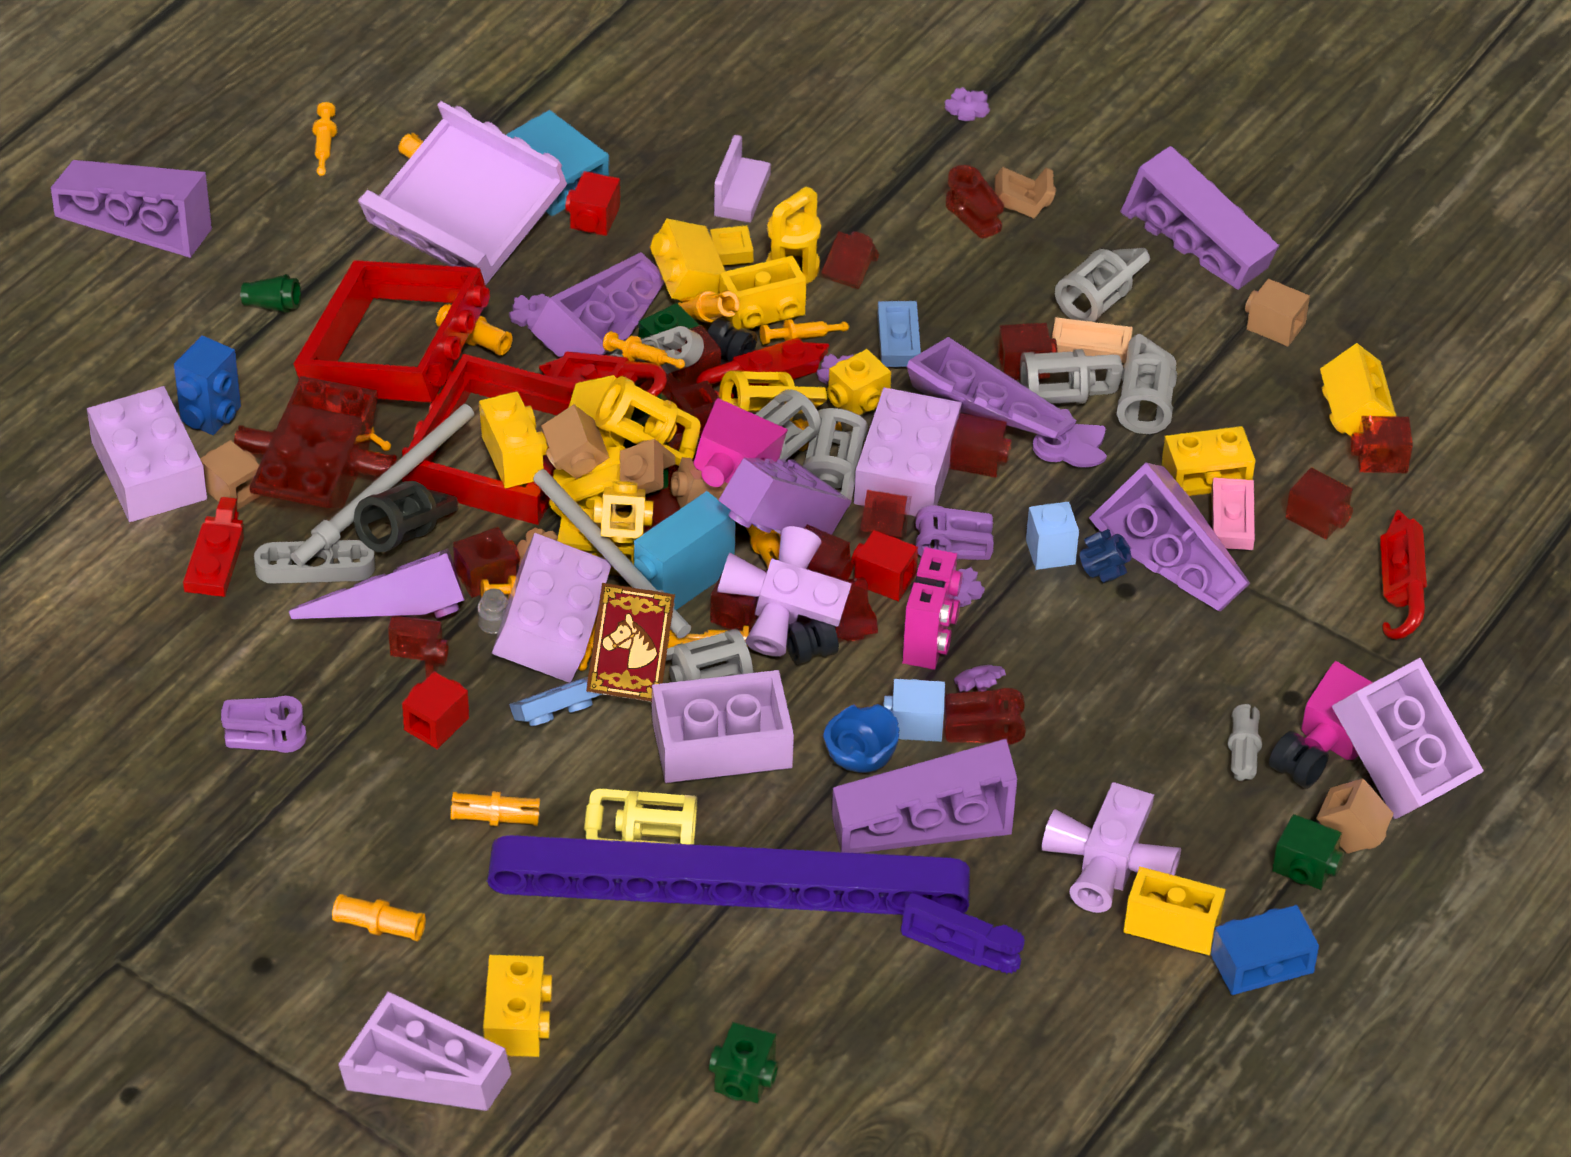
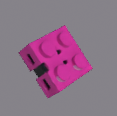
[903,547,963,670]

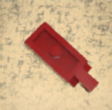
[183,497,244,597]

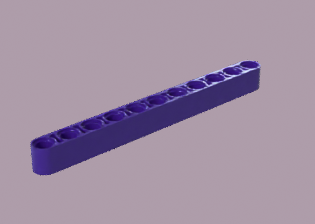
[487,835,970,915]

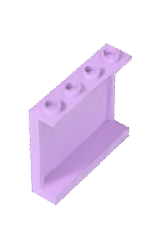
[358,101,567,285]

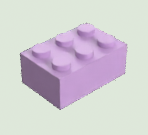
[87,386,207,522]
[854,387,962,516]
[492,533,611,683]
[1332,658,1484,819]
[652,670,794,783]

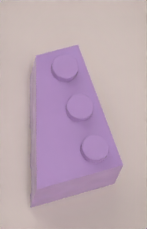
[339,992,511,1111]

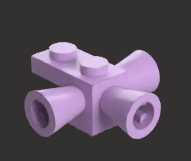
[717,526,852,656]
[1042,782,1181,913]

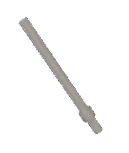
[291,404,475,566]
[533,469,691,638]

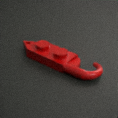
[696,338,829,401]
[539,351,667,397]
[1380,510,1427,640]

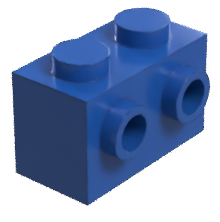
[174,335,241,436]
[1211,905,1319,995]

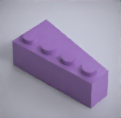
[1120,146,1279,290]
[51,160,212,258]
[718,458,852,543]
[832,739,1017,853]

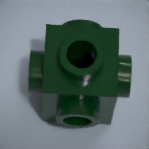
[709,1022,779,1104]

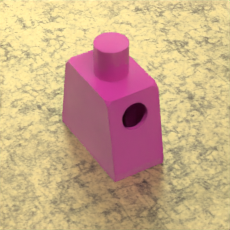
[694,398,788,487]
[1301,661,1373,760]

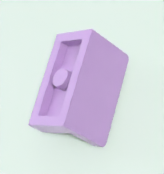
[714,135,771,223]

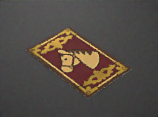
[586,583,675,702]

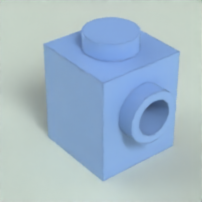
[1026,501,1079,570]
[884,679,945,742]

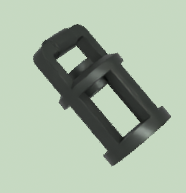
[354,481,458,552]

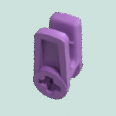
[915,505,994,560]
[221,696,307,753]

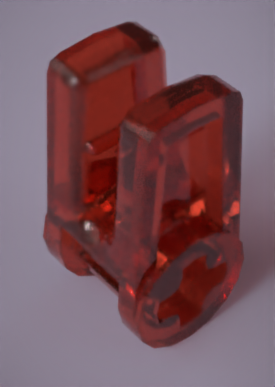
[946,165,1004,239]
[944,688,1026,745]

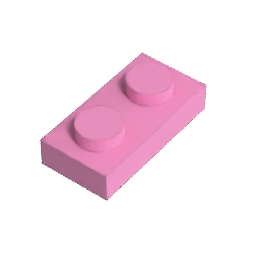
[1212,478,1255,550]

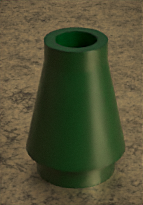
[240,274,301,313]

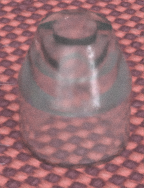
[477,588,508,634]

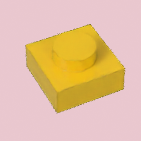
[710,225,754,265]

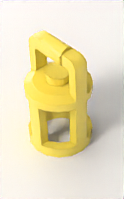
[584,789,697,845]

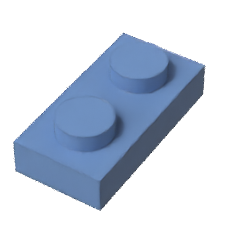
[877,301,921,367]
[509,677,602,726]

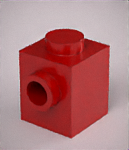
[565,171,620,236]
[851,530,918,601]
[402,671,469,749]

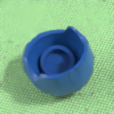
[824,704,900,773]

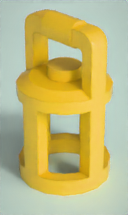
[766,187,821,284]
[719,371,827,421]
[595,376,701,466]

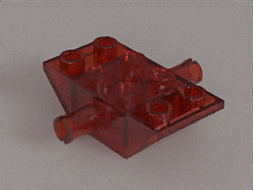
[234,376,397,508]

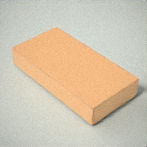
[1050,317,1133,363]

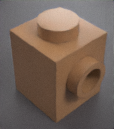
[1245,279,1310,346]
[541,404,609,479]
[200,440,264,510]
[1316,778,1394,854]

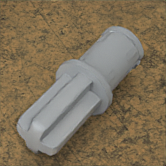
[1228,704,1262,781]

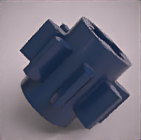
[1080,529,1132,583]

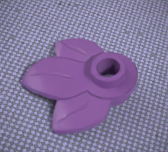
[1033,409,1107,467]

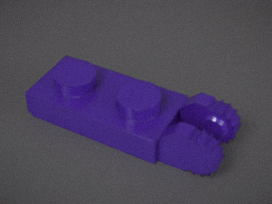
[901,893,1025,974]

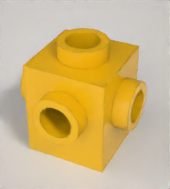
[827,349,891,415]
[594,481,653,543]

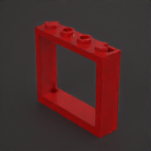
[293,260,490,402]
[402,354,576,525]

